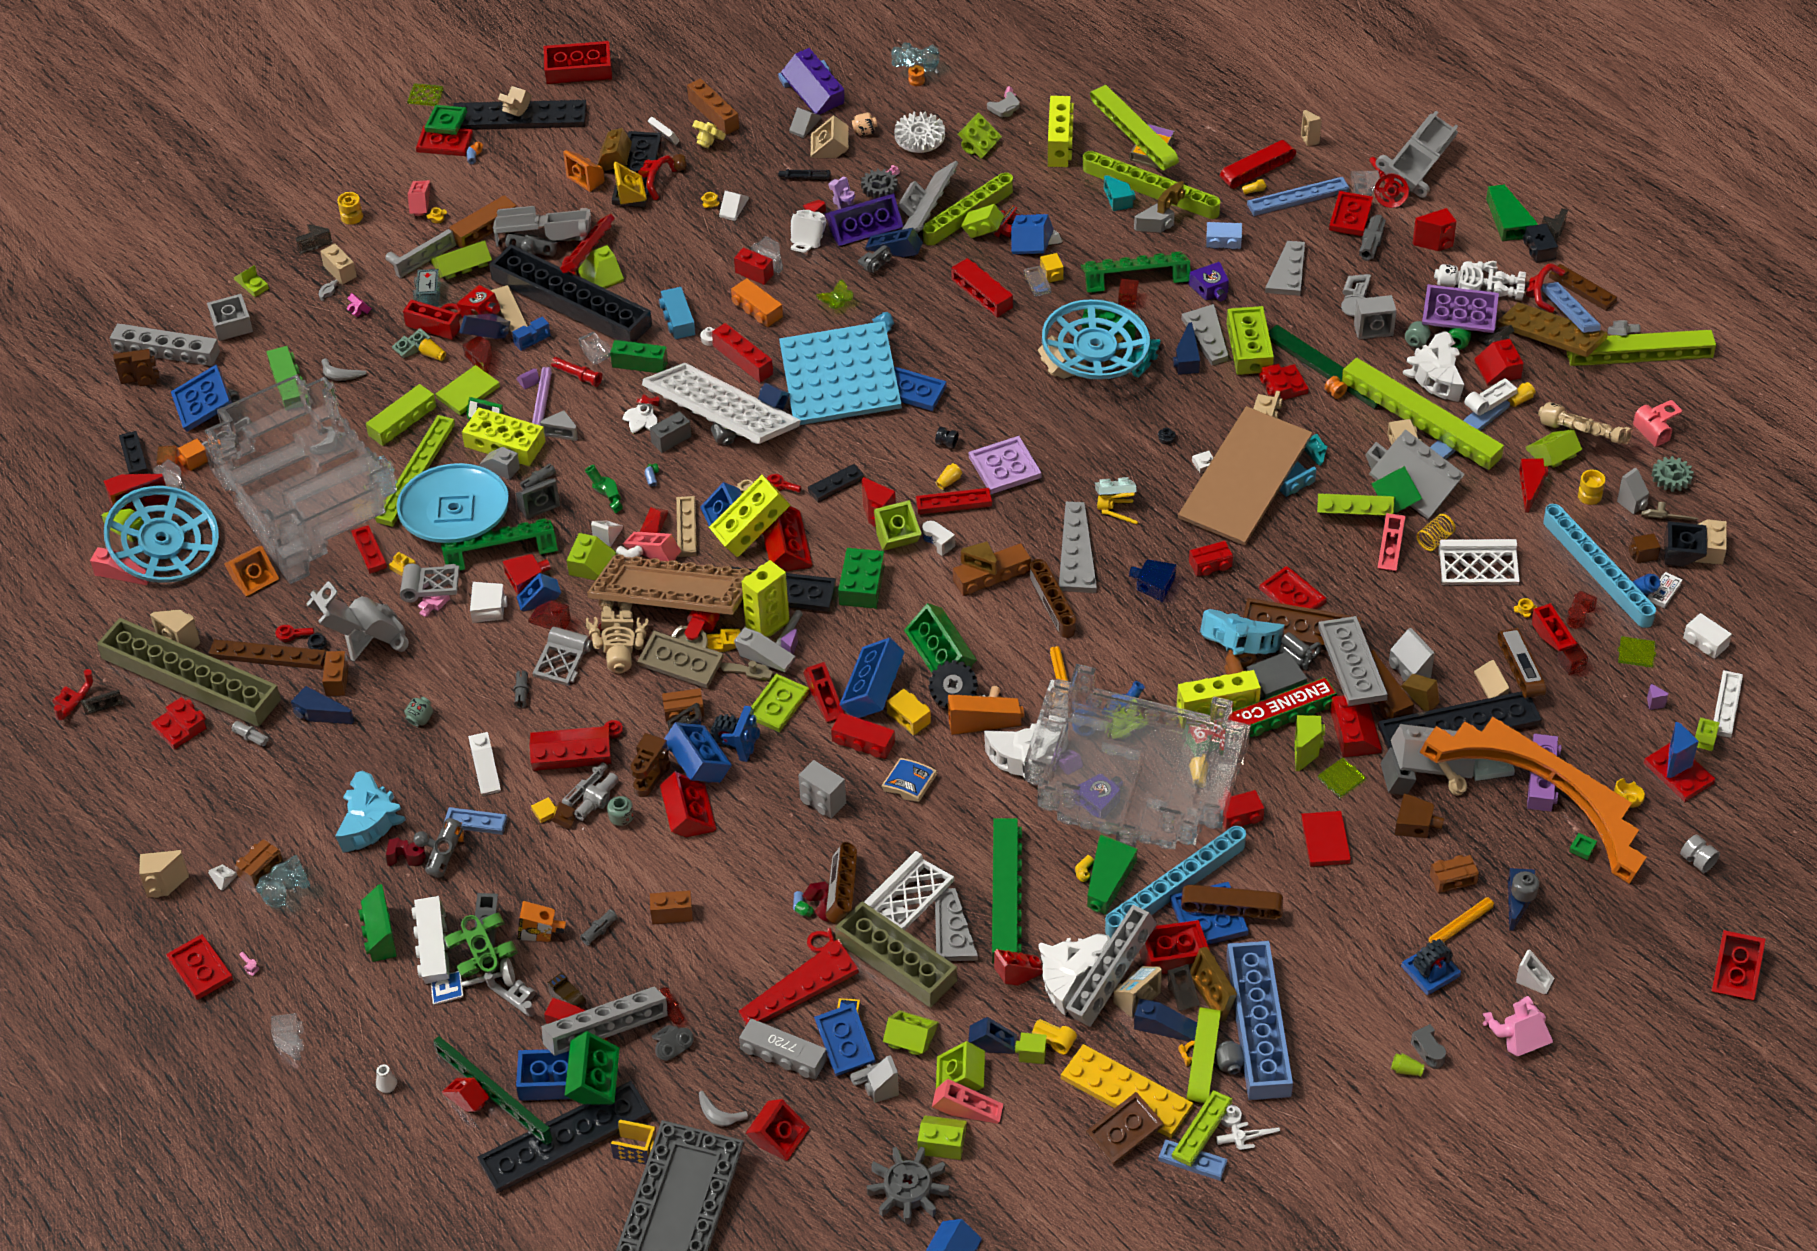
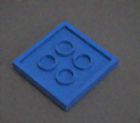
[171,365,233,432]
[1170,882,1248,944]

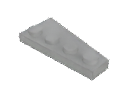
[1265,241,1305,296]
[1181,304,1228,366]
[935,888,978,961]

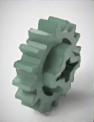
[1651,456,1694,492]

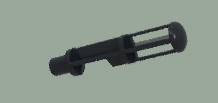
[778,169,831,180]

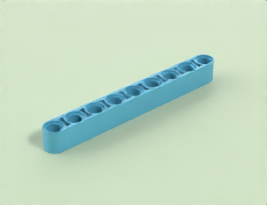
[1543,504,1656,628]
[1105,826,1246,938]

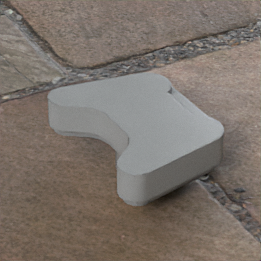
[987,92,1020,117]
[1608,320,1641,335]

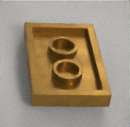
[1189,947,1237,1022]

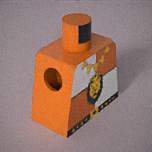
[517,901,566,942]

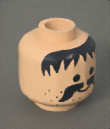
[852,112,878,136]

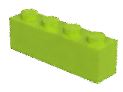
[366,384,436,446]
[1317,494,1395,515]

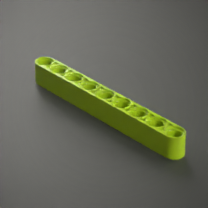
[1090,85,1179,170]
[1083,151,1220,219]

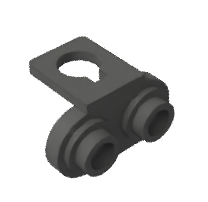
[858,245,892,273]
[652,1025,694,1061]

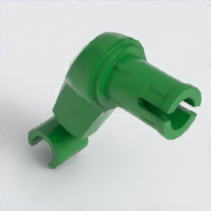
[585,465,623,513]

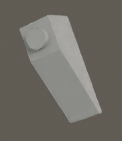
[734,627,796,672]

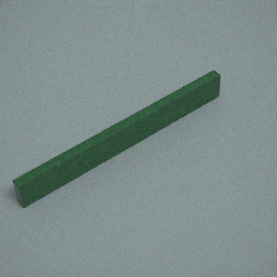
[1268,324,1380,409]
[433,1036,553,1145]

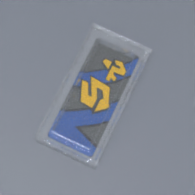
[1024,266,1051,297]

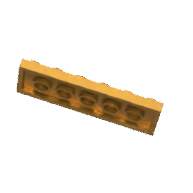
[1497,302,1608,357]

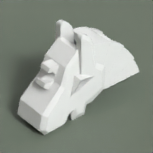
[1403,332,1464,402]
[984,724,1068,784]
[1039,934,1111,1015]

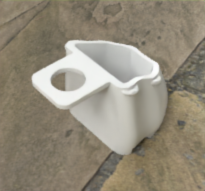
[790,210,826,253]

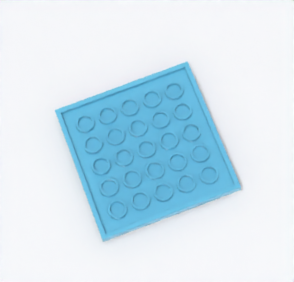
[779,321,902,425]

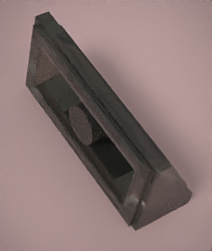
[81,690,124,715]

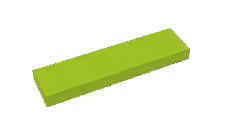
[1172,1090,1233,1167]

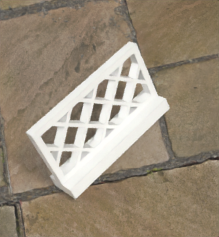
[1438,539,1519,585]
[864,851,955,930]

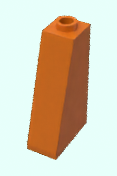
[948,695,1024,735]

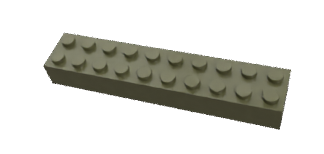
[97,618,281,727]

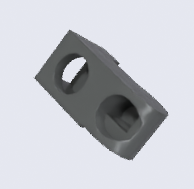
[1411,1024,1446,1069]

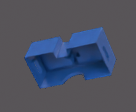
[512,316,551,351]

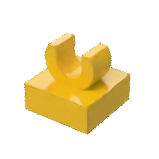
[389,552,416,576]

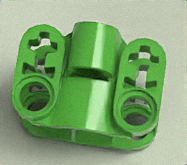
[444,913,518,978]

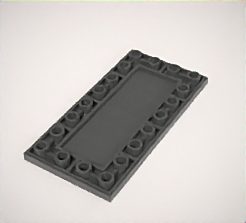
[616,1120,745,1251]

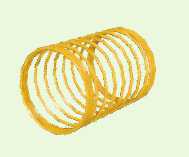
[1417,514,1456,551]

